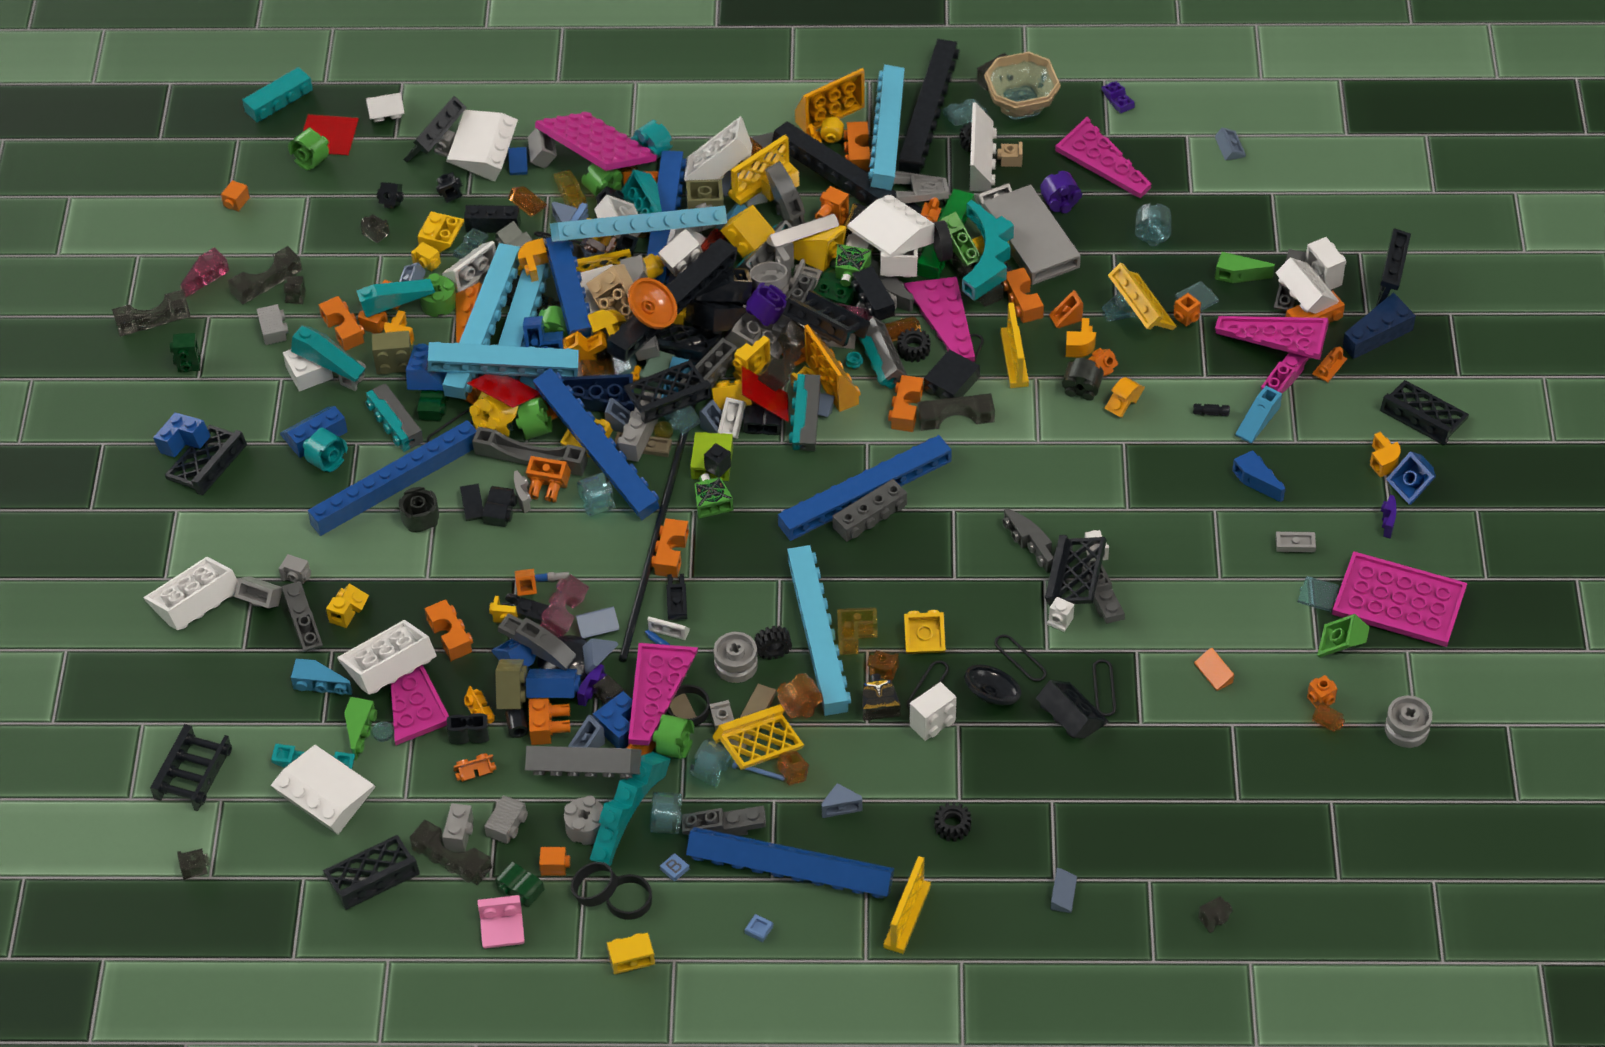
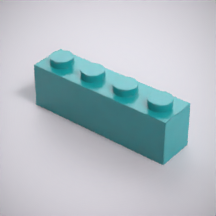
[242,67,313,122]

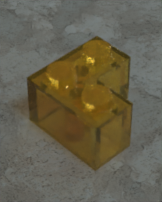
[837,608,877,655]

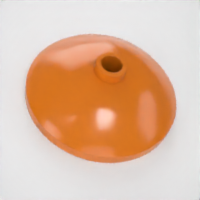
[628,278,677,329]

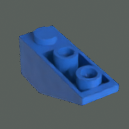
[1232,450,1285,502]

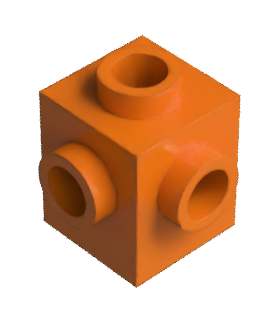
[1174,293,1201,326]
[1089,348,1118,376]
[1307,675,1337,711]

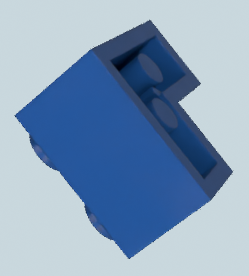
[523,316,564,349]
[153,412,211,457]
[593,691,633,748]

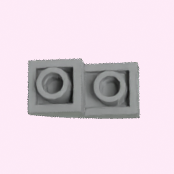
[514,470,532,513]

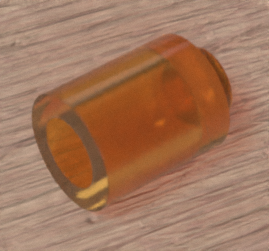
[1312,703,1345,732]

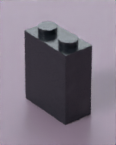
[924,349,980,406]

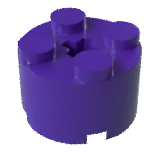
[1040,171,1082,213]
[746,283,787,326]

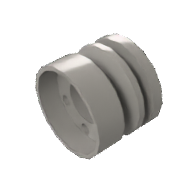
[749,262,789,300]

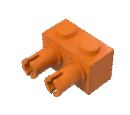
[815,186,849,225]
[526,456,571,503]
[529,698,571,745]

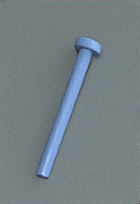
[732,761,786,781]

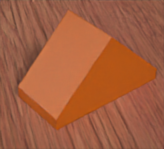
[1049,290,1083,328]

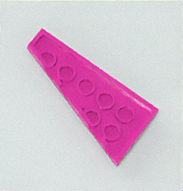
[1055,117,1151,198]
[903,277,975,362]
[1215,316,1329,360]
[628,643,698,746]
[391,665,449,745]

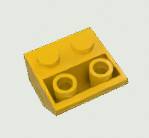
[417,211,464,253]
[712,378,754,410]

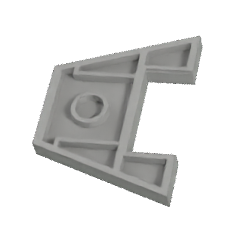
[893,171,949,203]

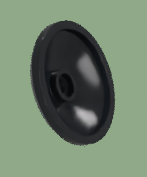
[538,635,588,682]
[964,665,1021,706]

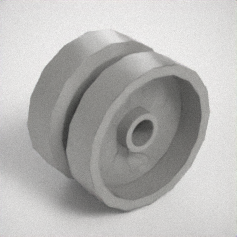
[713,632,758,683]
[1385,695,1432,748]

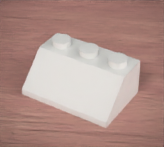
[442,241,496,294]
[1276,257,1339,314]

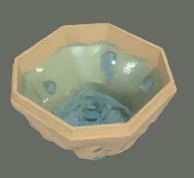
[984,52,1061,119]

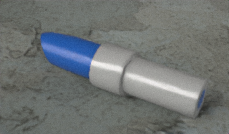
[535,572,570,582]

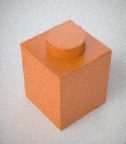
[221,180,250,212]
[515,569,537,596]
[539,847,570,876]

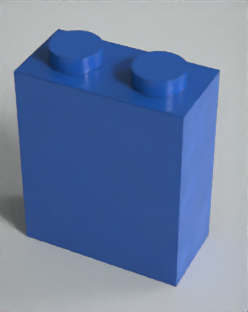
[526,669,581,698]

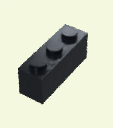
[464,205,521,233]
[851,266,895,321]

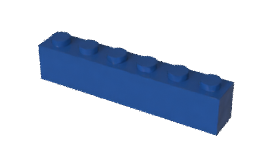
[546,237,592,337]

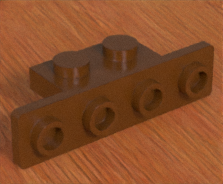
[581,236,617,255]

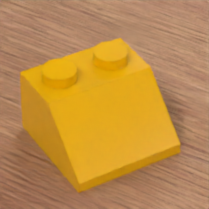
[720,205,775,257]

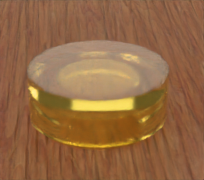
[654,421,673,439]

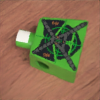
[835,244,872,287]
[695,474,733,519]

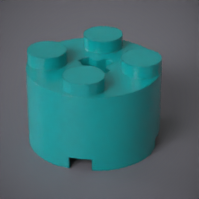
[631,120,672,159]
[303,428,348,472]

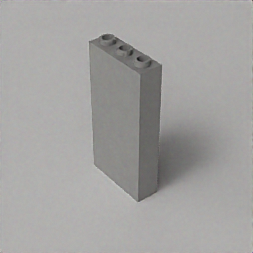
[983,185,1081,285]

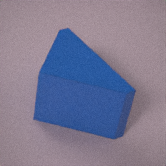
[508,147,528,175]

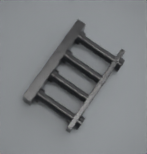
[783,290,870,347]
[150,724,232,811]

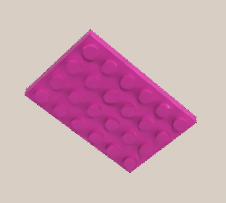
[535,112,657,171]
[1332,551,1467,647]

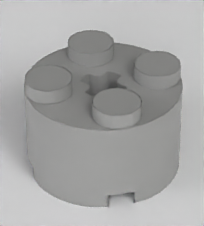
[564,796,603,845]

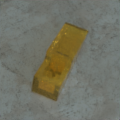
[553,169,588,209]

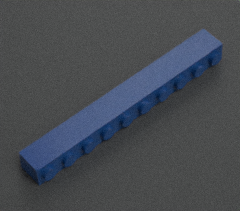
[647,150,687,286]
[533,368,660,521]
[308,420,477,536]
[778,435,952,541]
[686,827,895,898]

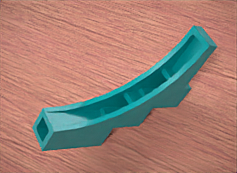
[962,200,1014,301]
[590,752,671,866]

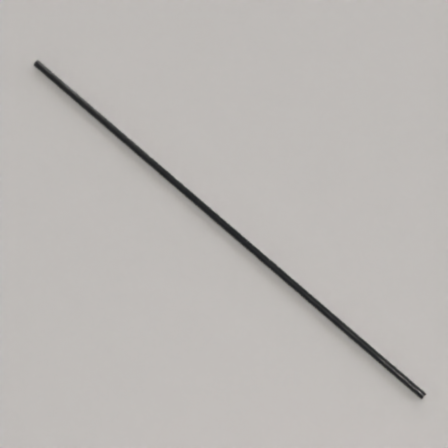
[619,251,738,662]

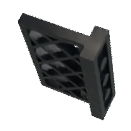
[403,96,467,162]
[1376,228,1411,306]
[655,323,723,365]
[624,360,711,424]
[1380,380,1469,445]
[165,425,247,496]
[1045,535,1107,606]
[323,835,420,910]

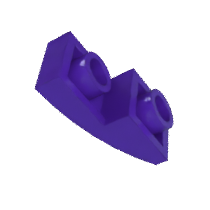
[1102,81,1135,113]
[1381,494,1397,539]
[577,664,607,706]

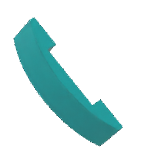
[271,743,355,769]

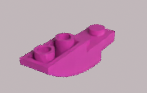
[1261,352,1310,393]

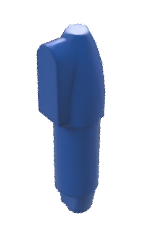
[645,630,670,645]

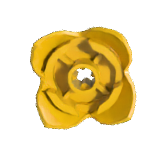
[469,392,519,437]

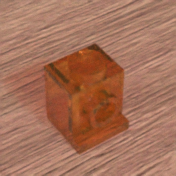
[867,650,899,681]
[777,751,809,785]

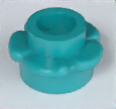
[845,352,863,369]

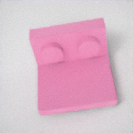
[478,895,525,949]

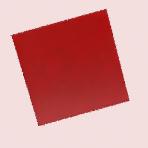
[303,115,359,155]
[742,366,789,422]
[467,374,540,408]

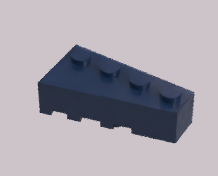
[1343,292,1416,359]
[562,374,635,412]

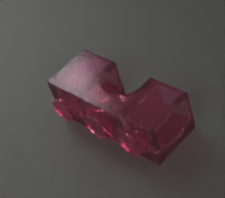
[540,574,589,637]

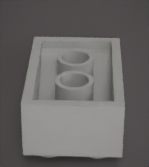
[724,305,788,361]

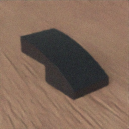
[460,483,483,521]

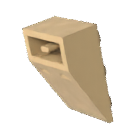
[586,264,633,325]

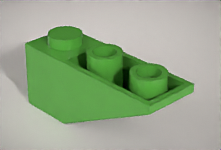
[940,212,981,267]
[1215,252,1275,283]
[344,697,377,761]

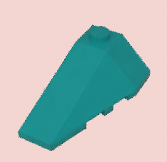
[621,169,662,214]
[357,279,435,318]
[291,326,365,382]

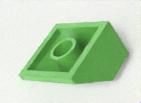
[1317,614,1370,657]

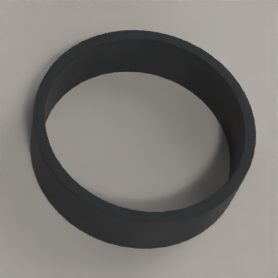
[933,220,953,262]
[666,684,710,726]
[571,862,618,907]
[607,874,652,920]

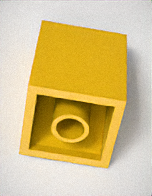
[792,225,847,271]

